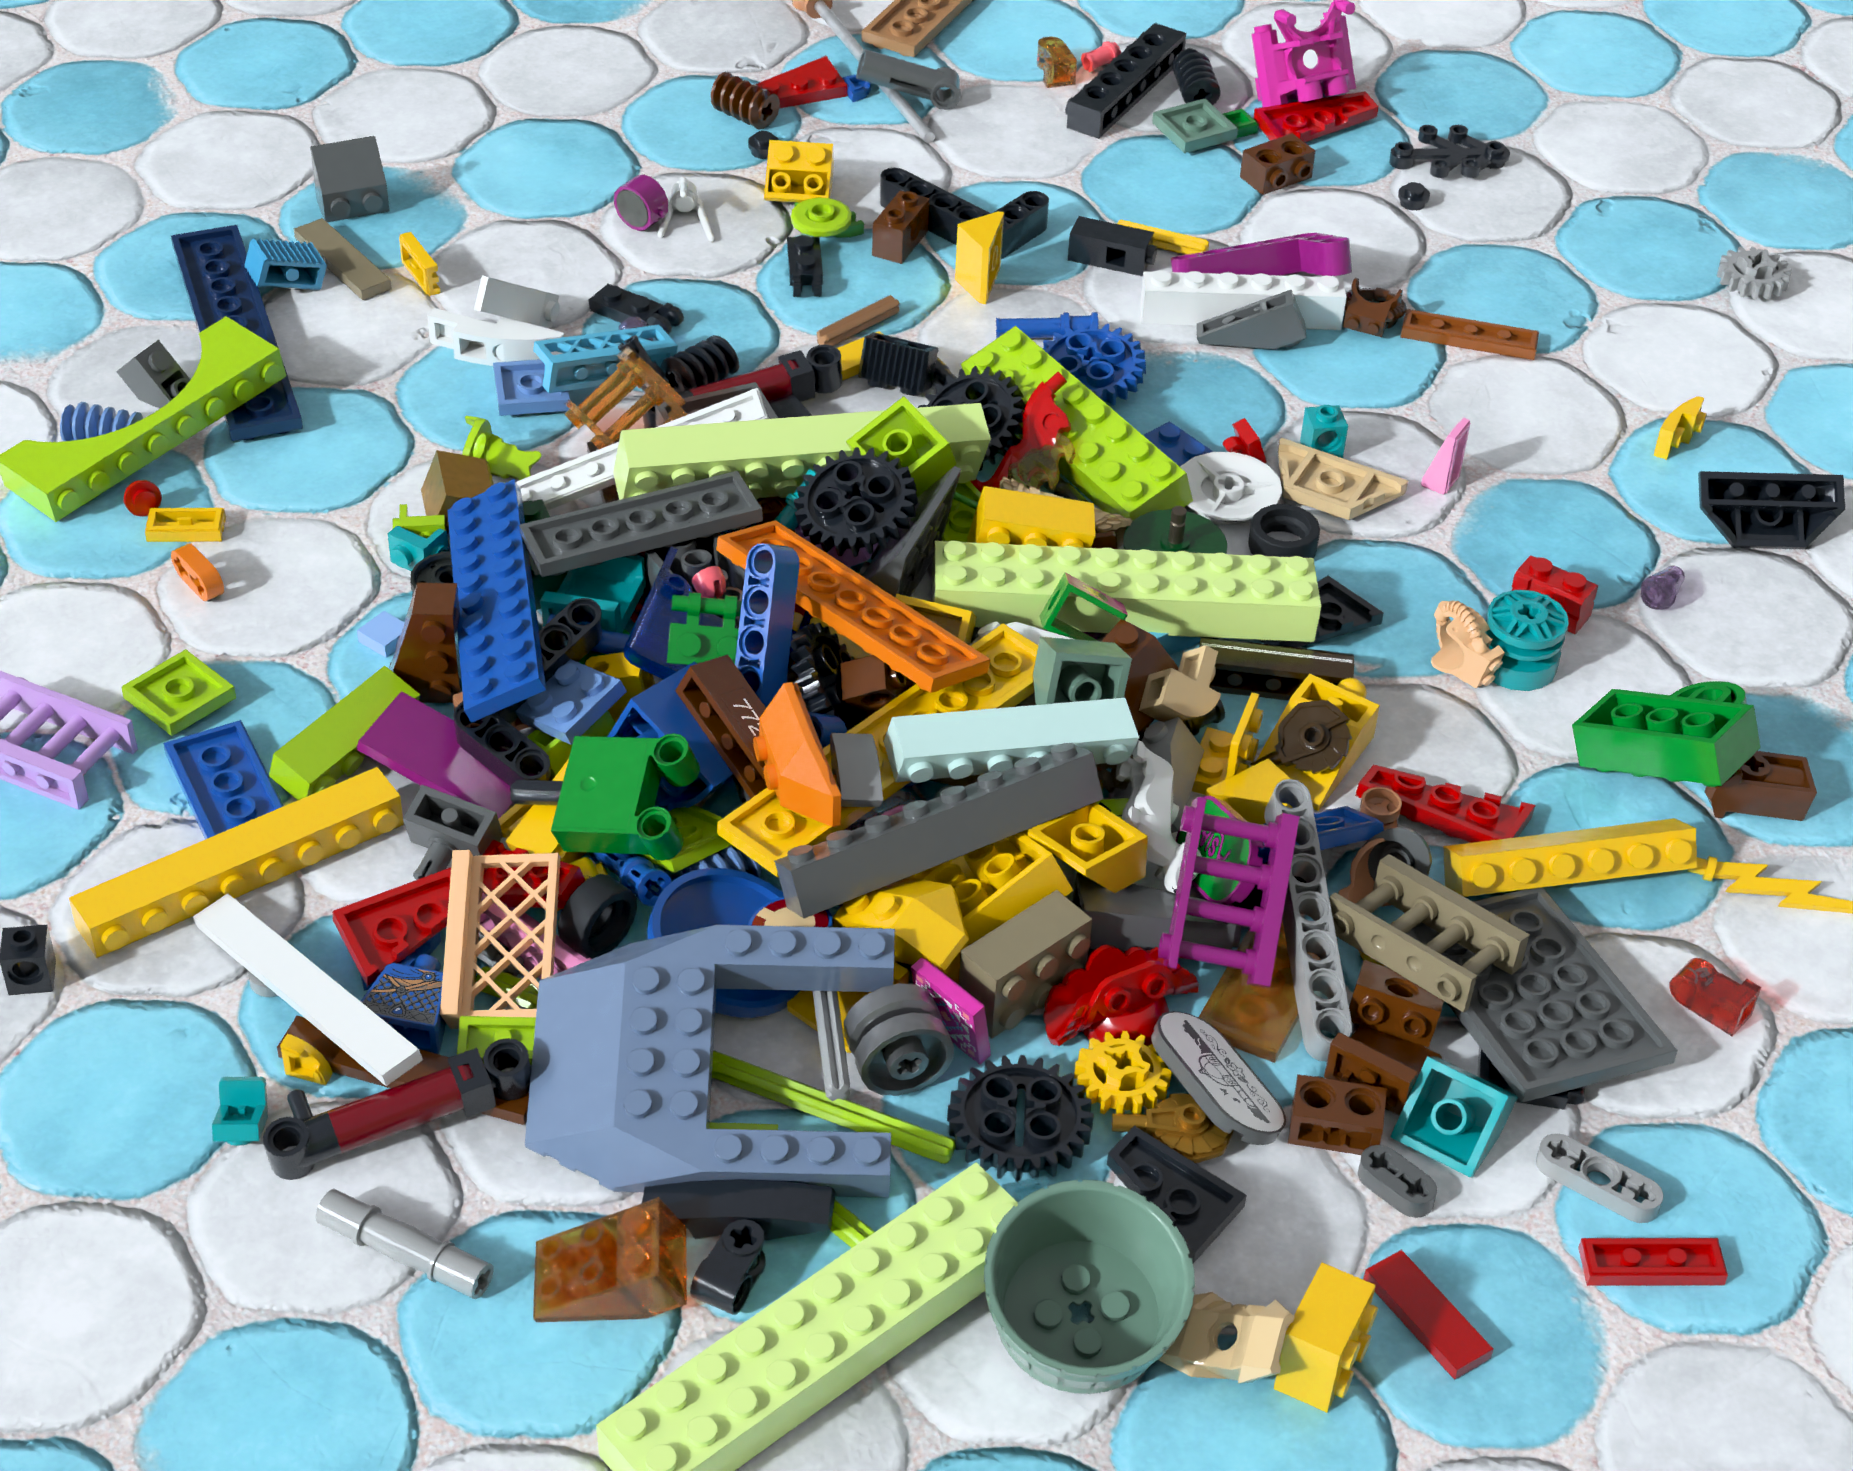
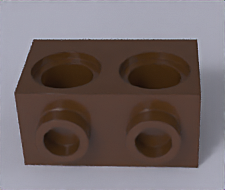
[1240,133,1316,195]
[840,655,916,718]
[1288,1074,1387,1155]

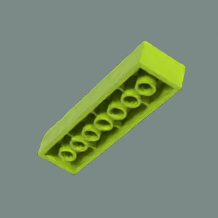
[961,326,1193,520]

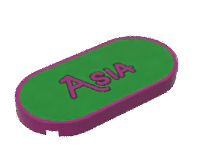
[1175,796,1264,906]

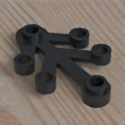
[1389,125,1510,178]

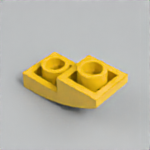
[1653,396,1707,460]

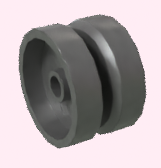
[843,983,954,1096]

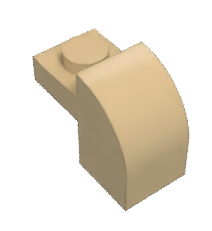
[1139,645,1221,722]

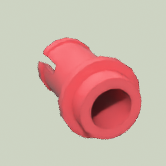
[1081,41,1121,72]

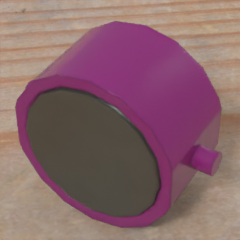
[614,174,668,231]

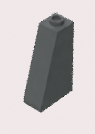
[1072,872,1241,958]

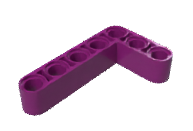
[1171,233,1352,276]

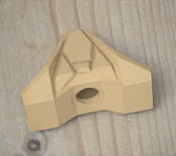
[1158,1292,1295,1384]

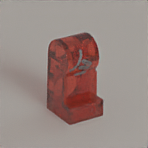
[1669,958,1762,1037]

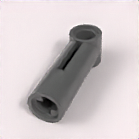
[856,49,961,110]

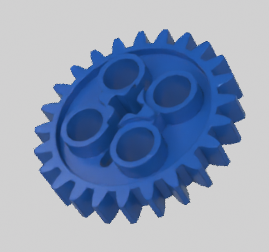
[1042,322,1146,406]

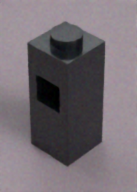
[1068,216,1157,277]

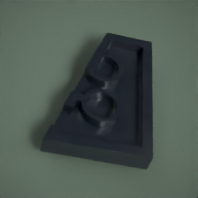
[1260,575,1384,648]
[1107,1126,1247,1264]

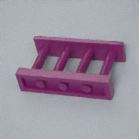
[1158,797,1300,988]

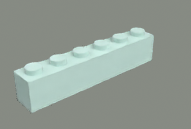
[883,698,1139,783]

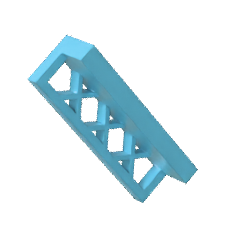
[533,325,678,393]

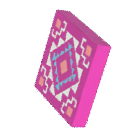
[911,957,991,1065]

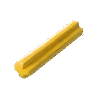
[1117,220,1209,255]

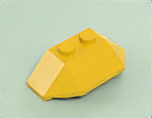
[833,877,969,972]

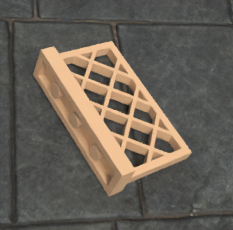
[440,850,561,1029]

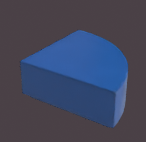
[842,75,871,102]

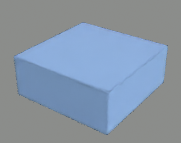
[357,611,405,658]

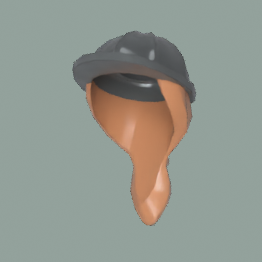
[1337,826,1432,907]

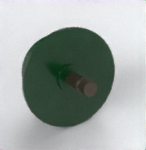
[1123,506,1227,554]

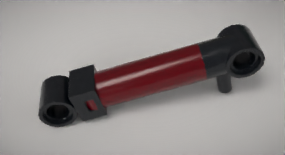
[641,344,842,428]
[263,1038,531,1180]

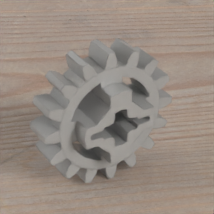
[1717,247,1792,300]

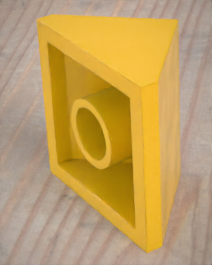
[955,211,1004,304]

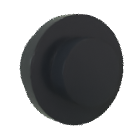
[748,131,779,159]
[1398,182,1430,211]

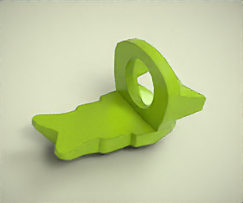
[462,415,542,480]

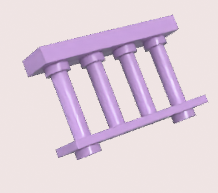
[0,671,138,810]

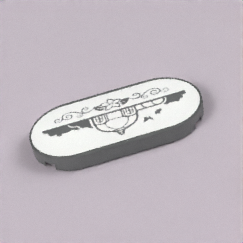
[1151,1011,1286,1145]

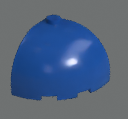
[608,661,733,812]

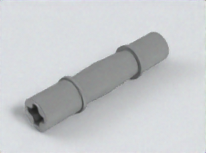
[316,1189,494,1299]

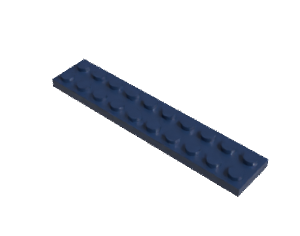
[171,225,303,441]

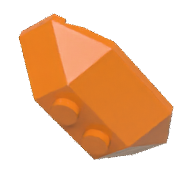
[753,682,841,827]

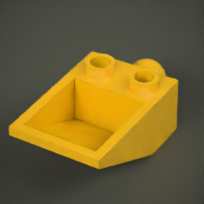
[1257,673,1380,811]

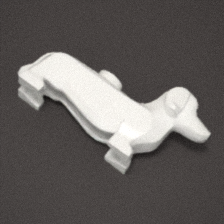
[1116,740,1201,894]

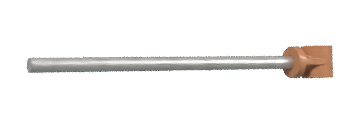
[792,0,935,143]

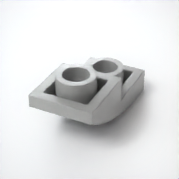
[830,733,883,807]

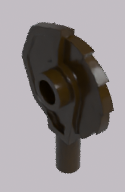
[1250,700,1352,774]

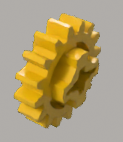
[1074,1031,1171,1114]

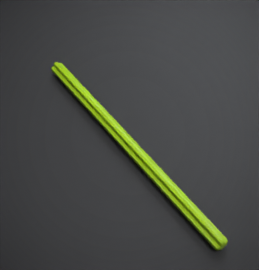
[476,966,955,1164]

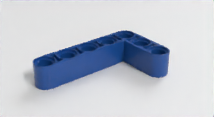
[735,543,847,749]

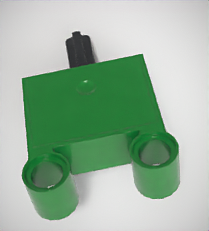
[510,733,700,861]

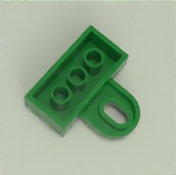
[1572,681,1761,787]

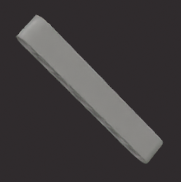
[1265,779,1352,1062]

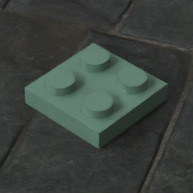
[1152,99,1238,153]

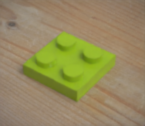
[121,649,236,736]

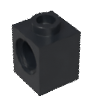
[0,925,56,995]

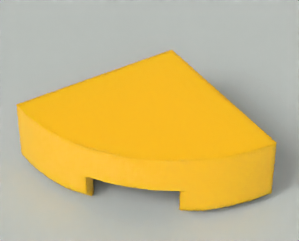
[280,1034,333,1085]

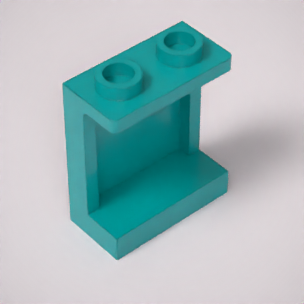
[540,555,647,633]

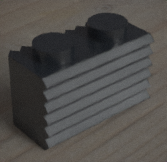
[858,332,939,396]

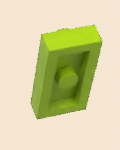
[457,1016,536,1065]

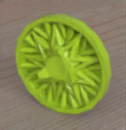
[791,197,852,237]

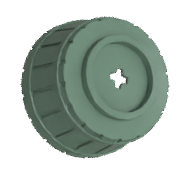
[984,1180,1195,1394]

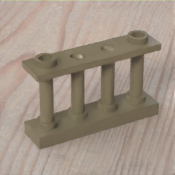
[1329,854,1530,1013]

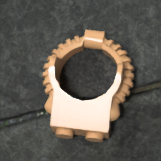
[1431,600,1505,688]

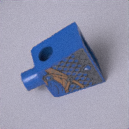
[360,954,446,1054]

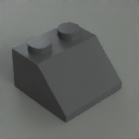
[310,136,389,222]

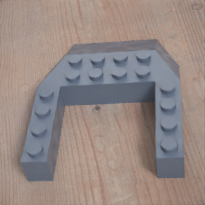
[525,925,895,1198]

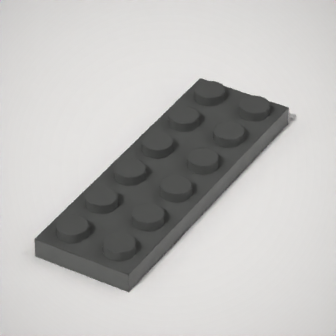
[519,471,763,577]

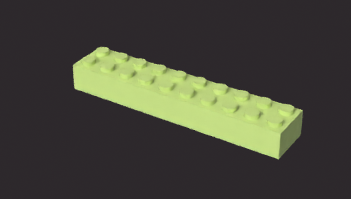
[613,403,991,500]
[932,541,1321,642]
[596,1162,1018,1471]

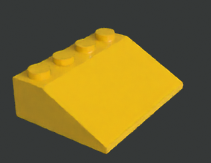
[908,832,1073,984]

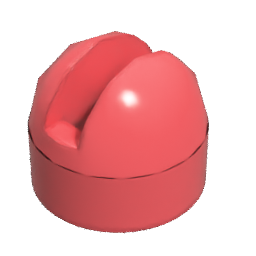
[692,566,726,598]

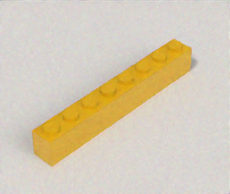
[69,767,404,958]

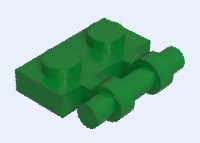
[667,592,742,665]

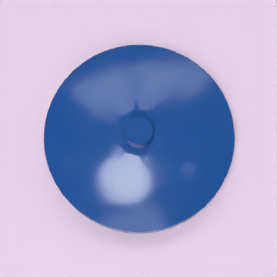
[647,868,801,1018]

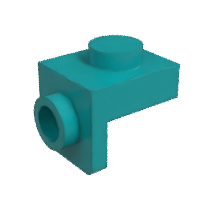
[387,526,449,571]
[212,1077,268,1146]

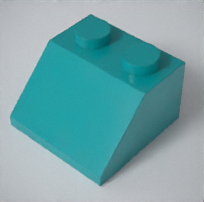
[1390,1056,1518,1178]

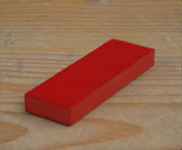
[1578,1238,1728,1286]
[1363,1249,1494,1380]

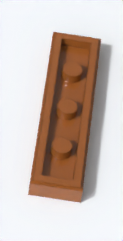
[1400,309,1539,360]

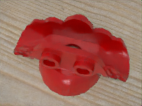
[1043,945,1199,1047]

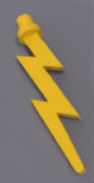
[1687,856,1853,914]

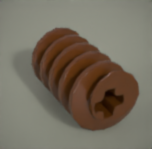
[711,72,780,129]

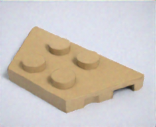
[1278,437,1408,520]

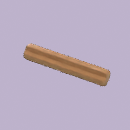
[817,295,900,346]

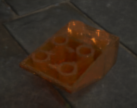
[533,1197,687,1323]

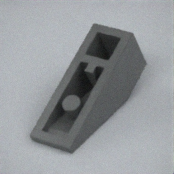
[1197,289,1307,349]

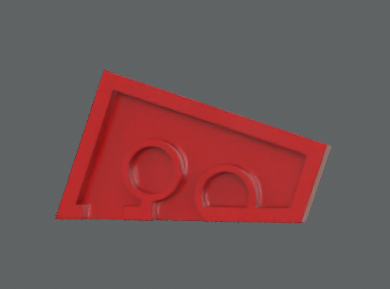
[332,868,451,987]

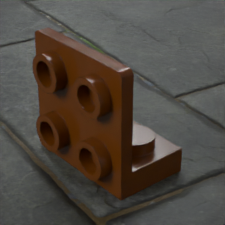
[1324,1025,1442,1116]

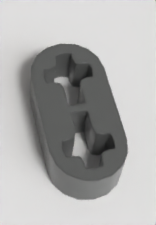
[1358,1145,1437,1218]

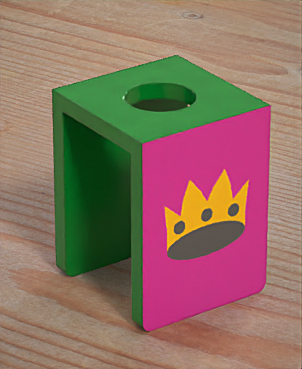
[1040,572,1128,641]

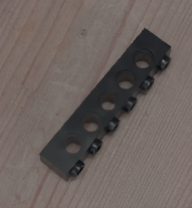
[1065,23,1186,139]

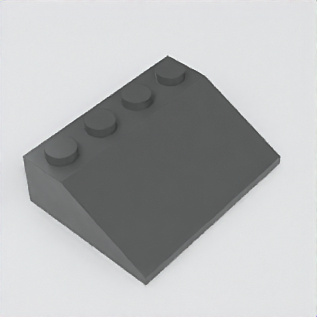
[859,466,961,597]

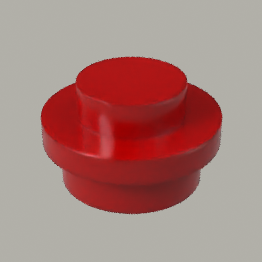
[124,480,162,516]

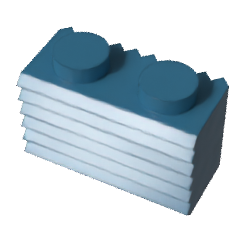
[245,238,327,290]

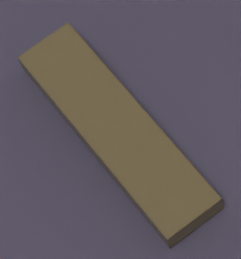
[294,218,392,300]

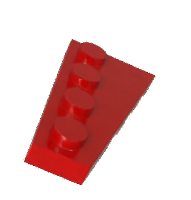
[1253,91,1379,142]
[1355,764,1536,843]

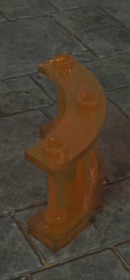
[564,347,688,449]

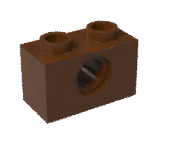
[872,190,930,264]
[1349,960,1444,1048]

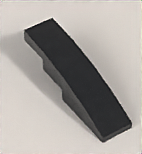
[638,1180,836,1240]

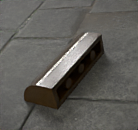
[1199,637,1354,701]

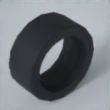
[1248,504,1320,558]
[558,874,637,959]

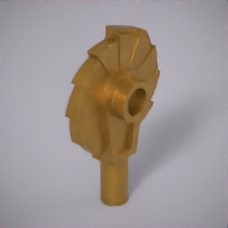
[1112,1093,1234,1163]

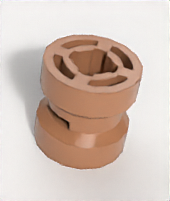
[1360,787,1402,841]

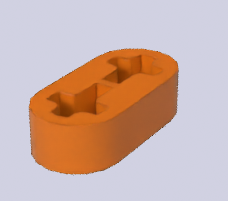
[171,544,224,601]

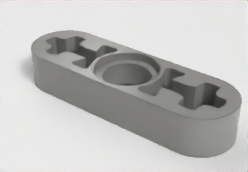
[1536,1134,1663,1223]

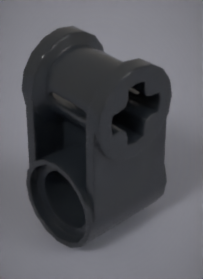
[690,1219,766,1315]

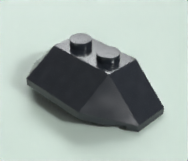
[1698,471,1845,549]

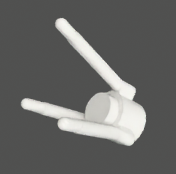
[658,177,715,242]

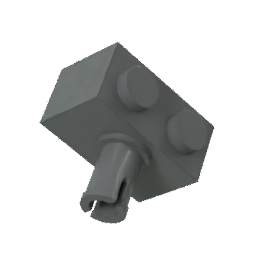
[403,785,503,880]

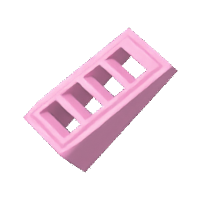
[1421,418,1471,495]

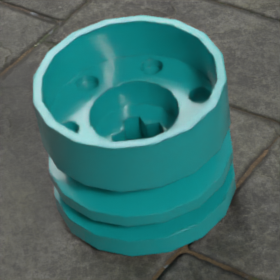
[1485,590,1569,691]

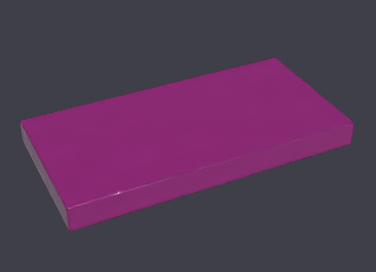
[356,691,539,819]

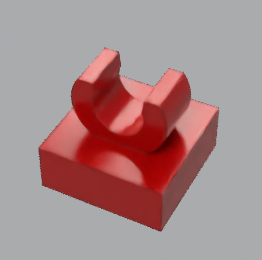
[1222,418,1267,463]

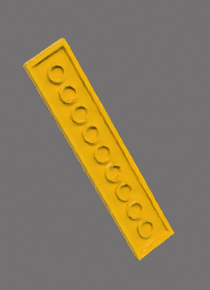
[717,623,1038,877]

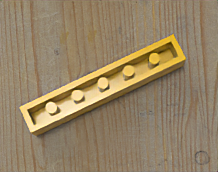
[1443,818,1697,897]

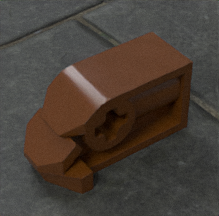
[1704,751,1817,821]

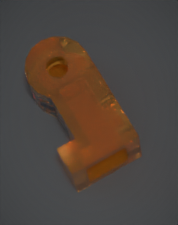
[1037,36,1077,88]

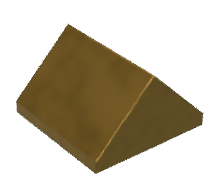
[421,450,494,534]

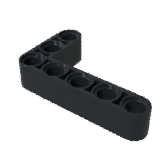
[880,168,1049,259]
[453,598,602,786]

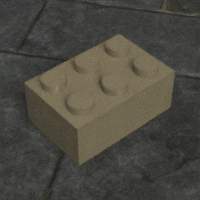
[959,890,1092,1039]

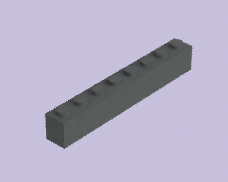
[775,743,1103,918]

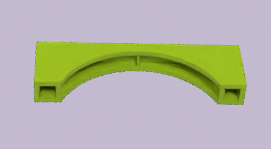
[0,316,286,522]

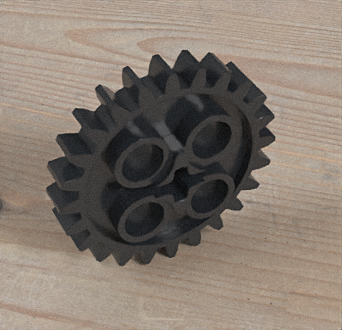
[918,366,1026,471]
[794,447,918,557]
[790,623,866,731]
[947,1055,1094,1182]

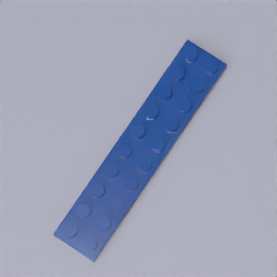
[447,479,546,723]

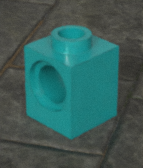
[1300,405,1348,458]

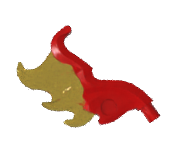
[970,372,1075,493]

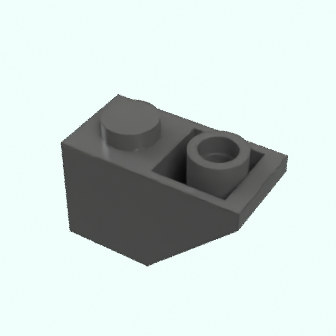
[116,339,191,409]

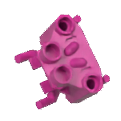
[1251,0,1356,107]

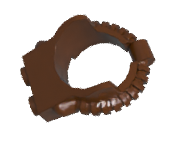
[1343,278,1407,337]

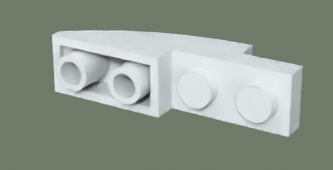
[428,308,564,366]

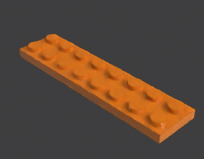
[716,520,990,693]

